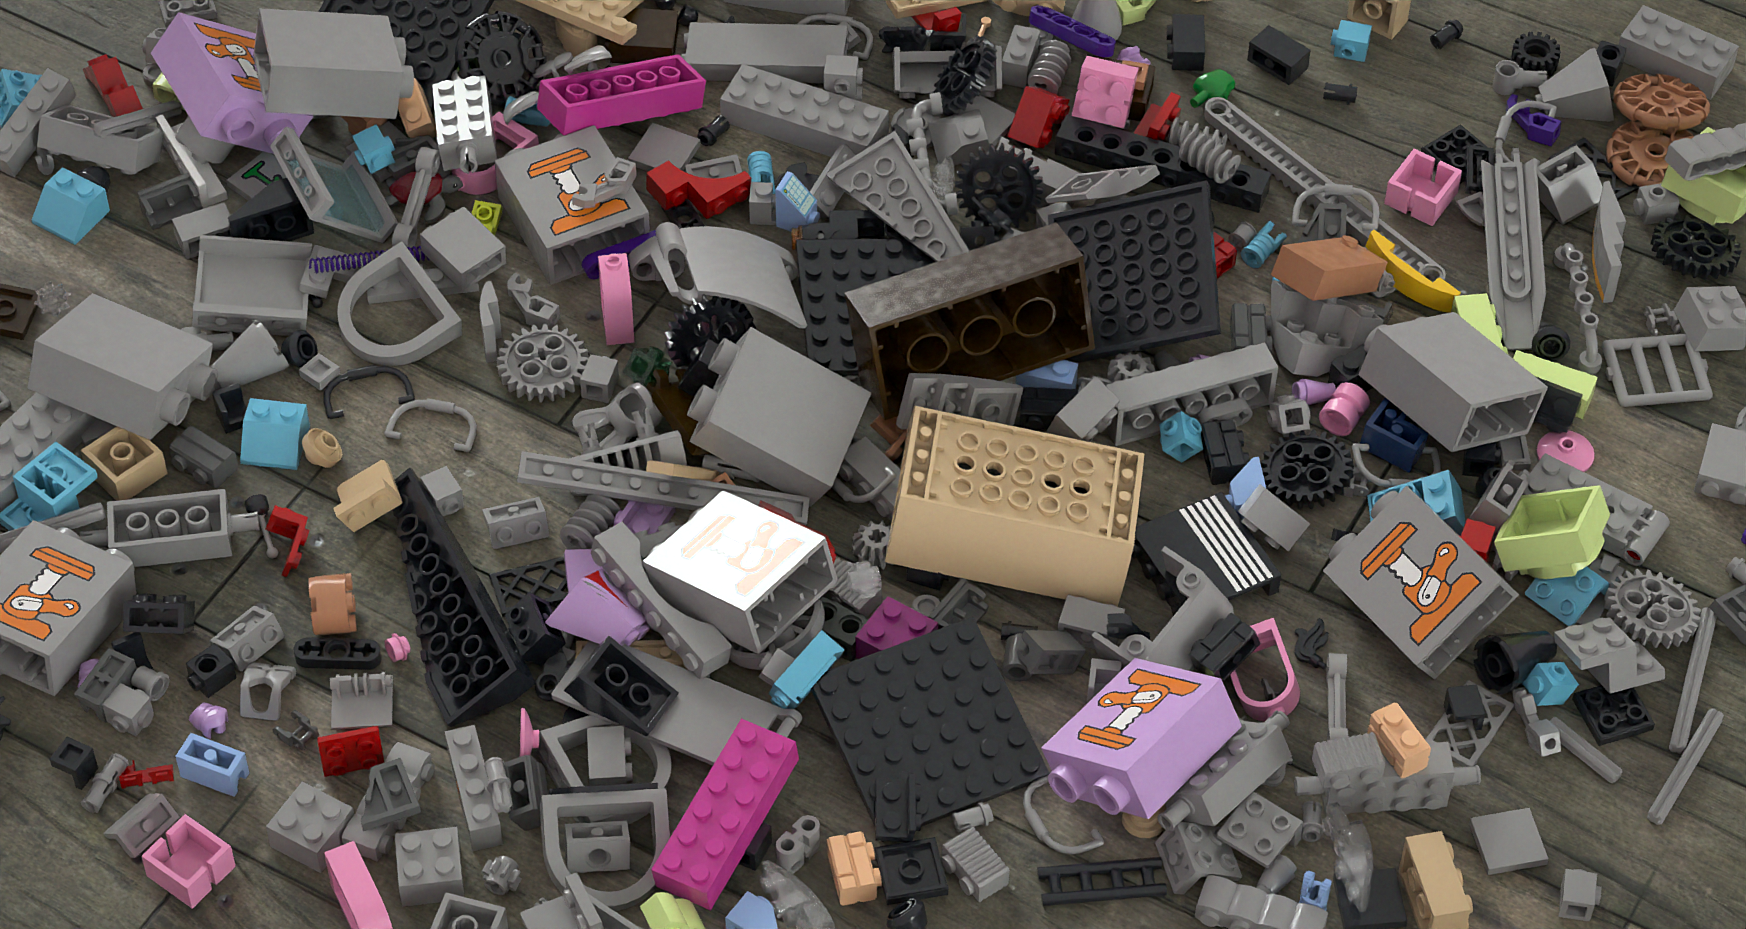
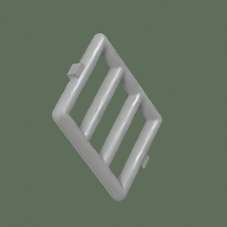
[1601,334,1713,407]

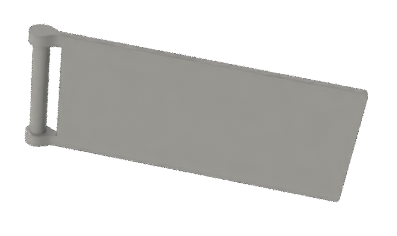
[551,640,802,765]

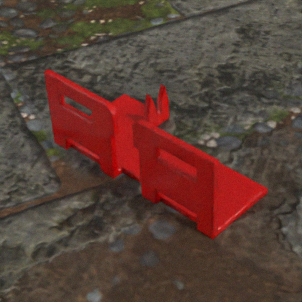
[119,760,174,789]

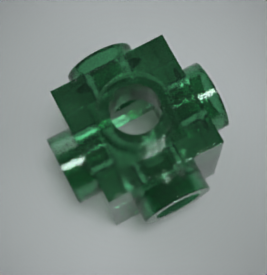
[623,346,673,389]

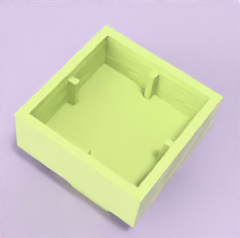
[1661,127,1746,225]
[1494,485,1610,579]

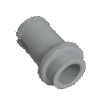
[1725,557,1746,584]
[1301,801,1324,842]
[952,802,994,832]

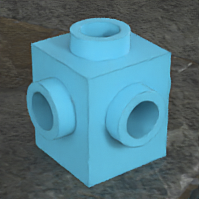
[1159,411,1203,463]

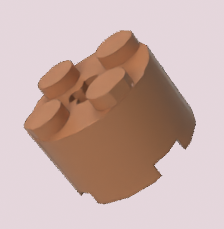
[309,573,357,635]

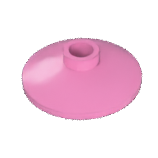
[1536,431,1594,472]
[520,708,539,757]

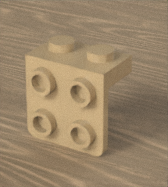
[333,460,403,532]

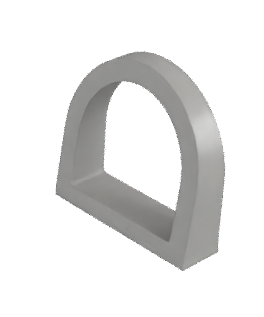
[337,242,462,366]
[536,715,671,824]
[540,788,670,911]

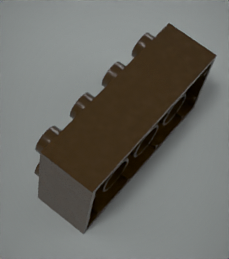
[845,223,1095,420]

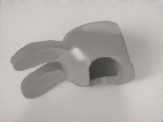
[572,383,663,449]

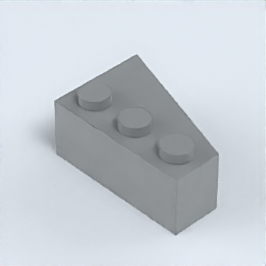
[995,137,1079,208]

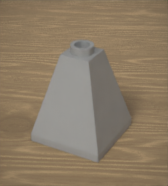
[1535,48,1614,122]

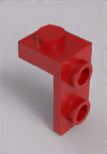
[911,7,962,32]
[265,505,310,577]

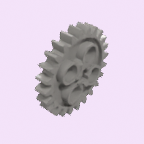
[497,324,588,402]
[1604,569,1701,649]

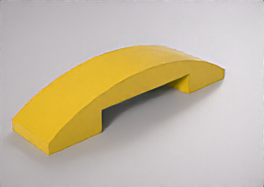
[1365,230,1461,313]

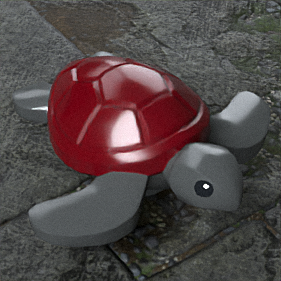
[385,161,463,223]

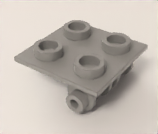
[330,672,393,730]

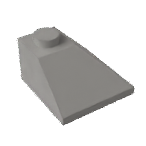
[927,109,989,169]

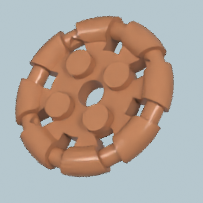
[1613,74,1710,130]
[1606,121,1694,187]

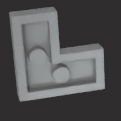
[299,245,368,299]

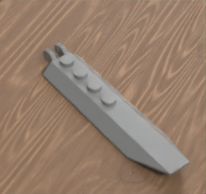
[1481,148,1546,350]

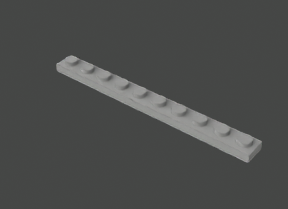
[517,451,810,526]

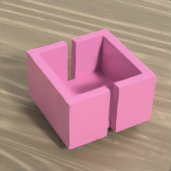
[1072,56,1139,128]
[1384,149,1462,226]
[141,814,236,909]

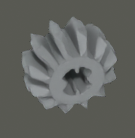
[1107,352,1155,383]
[853,520,894,570]

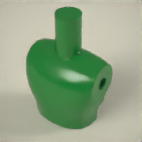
[1190,69,1235,108]

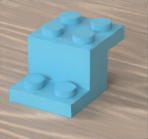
[0,442,98,531]

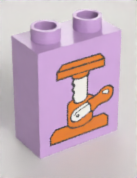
[151,12,313,154]
[1041,658,1242,819]

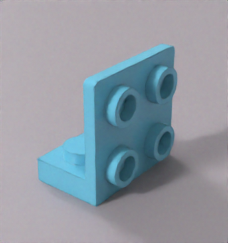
[0,69,42,128]
[1525,566,1610,626]

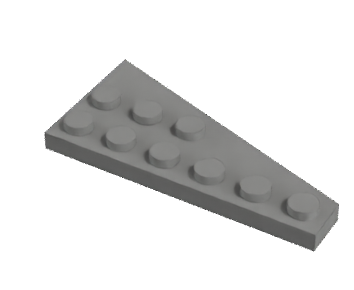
[826,131,969,262]

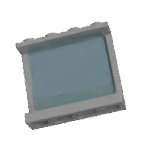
[270,127,398,243]

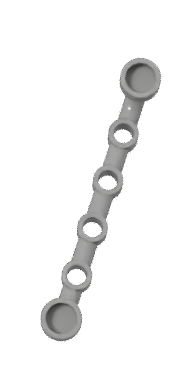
[906,92,958,216]
[1553,243,1602,374]

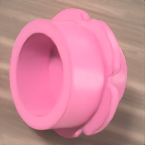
[385,633,410,662]

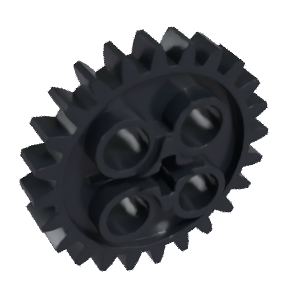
[932,35,997,116]
[955,143,1043,231]
[1650,214,1742,280]
[665,294,756,369]
[1260,429,1354,510]

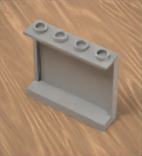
[192,235,312,336]

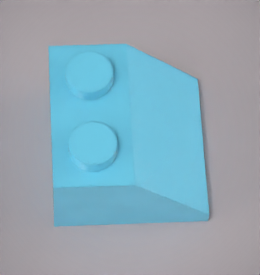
[32,167,110,245]
[240,398,310,470]

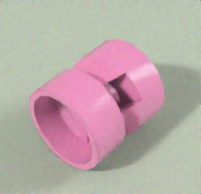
[1319,382,1370,436]

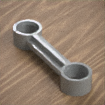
[392,147,441,251]
[1326,653,1348,741]

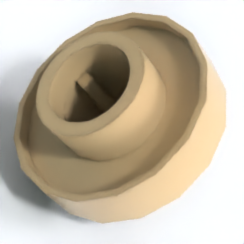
[302,428,342,468]
[1122,804,1166,838]

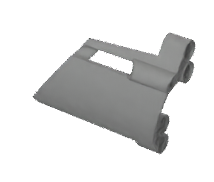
[628,222,807,328]

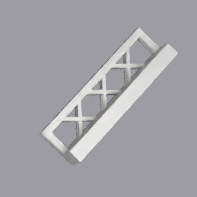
[155,115,228,209]

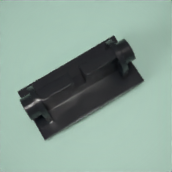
[879,25,934,53]

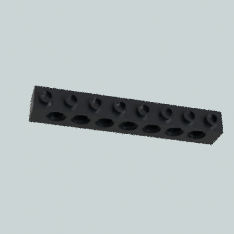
[1055,114,1271,213]

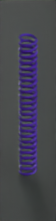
[309,246,430,274]

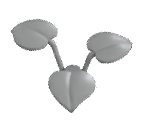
[503,45,612,125]

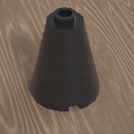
[1473,631,1557,695]

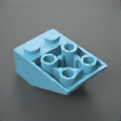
[1367,470,1466,536]

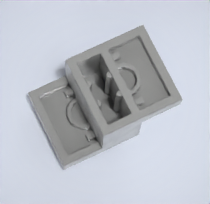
[1554,617,1665,693]

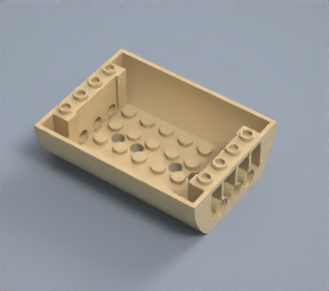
[885,406,1145,607]

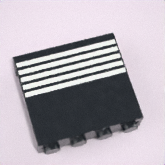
[1131,492,1281,616]

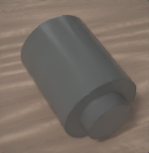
[1002,633,1032,681]

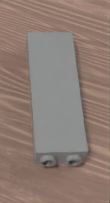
[681,22,849,83]

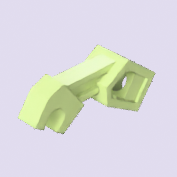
[1116,0,1156,26]

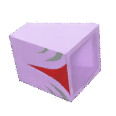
[545,569,650,646]

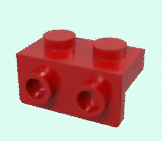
[1134,92,1181,141]

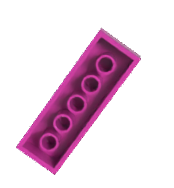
[537,54,706,136]
[651,718,799,911]

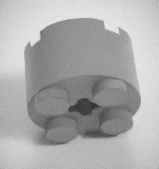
[175,116,236,164]

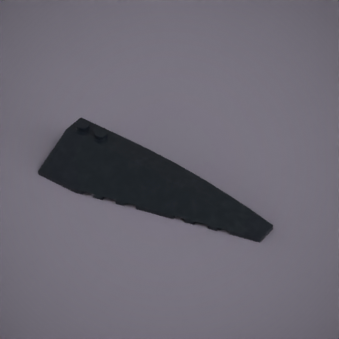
[392,468,536,727]

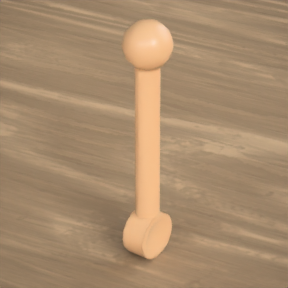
[978,17,991,37]

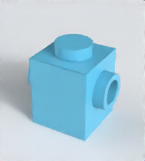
[1330,20,1372,62]
[352,124,395,174]
[1523,662,1579,706]

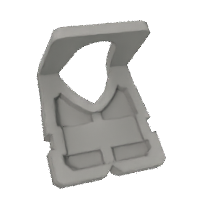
[240,662,296,720]

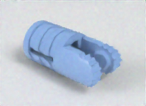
[1299,871,1332,911]

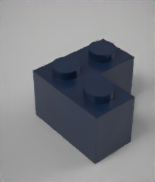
[1360,397,1429,472]

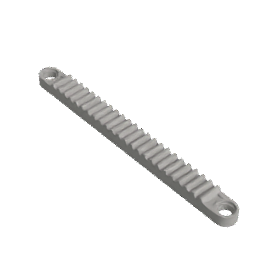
[1204,97,1446,282]

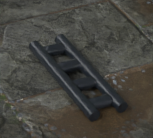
[1037,857,1167,906]

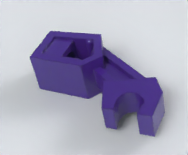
[1506,94,1561,147]

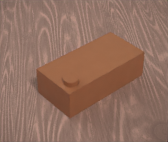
[1271,235,1388,301]

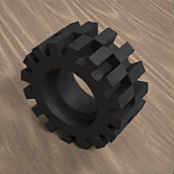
[1511,32,1561,77]

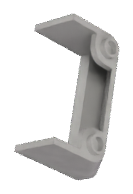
[892,46,1002,99]
[1091,546,1234,672]

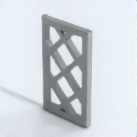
[1425,680,1515,767]

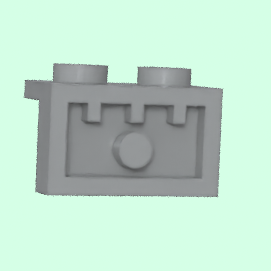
[482,497,549,549]
[209,606,285,671]

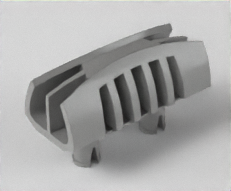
[568,408,687,496]

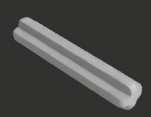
[1550,717,1622,784]

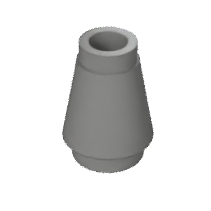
[1255,854,1297,894]

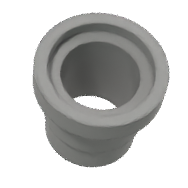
[131,666,170,701]

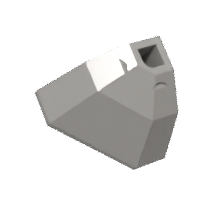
[1271,280,1383,377]

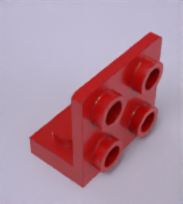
[317,726,385,777]

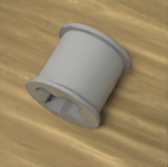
[1228,222,1257,251]

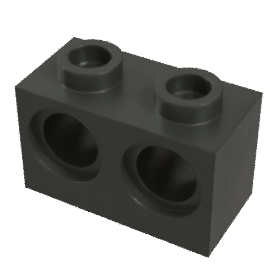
[802,596,869,662]

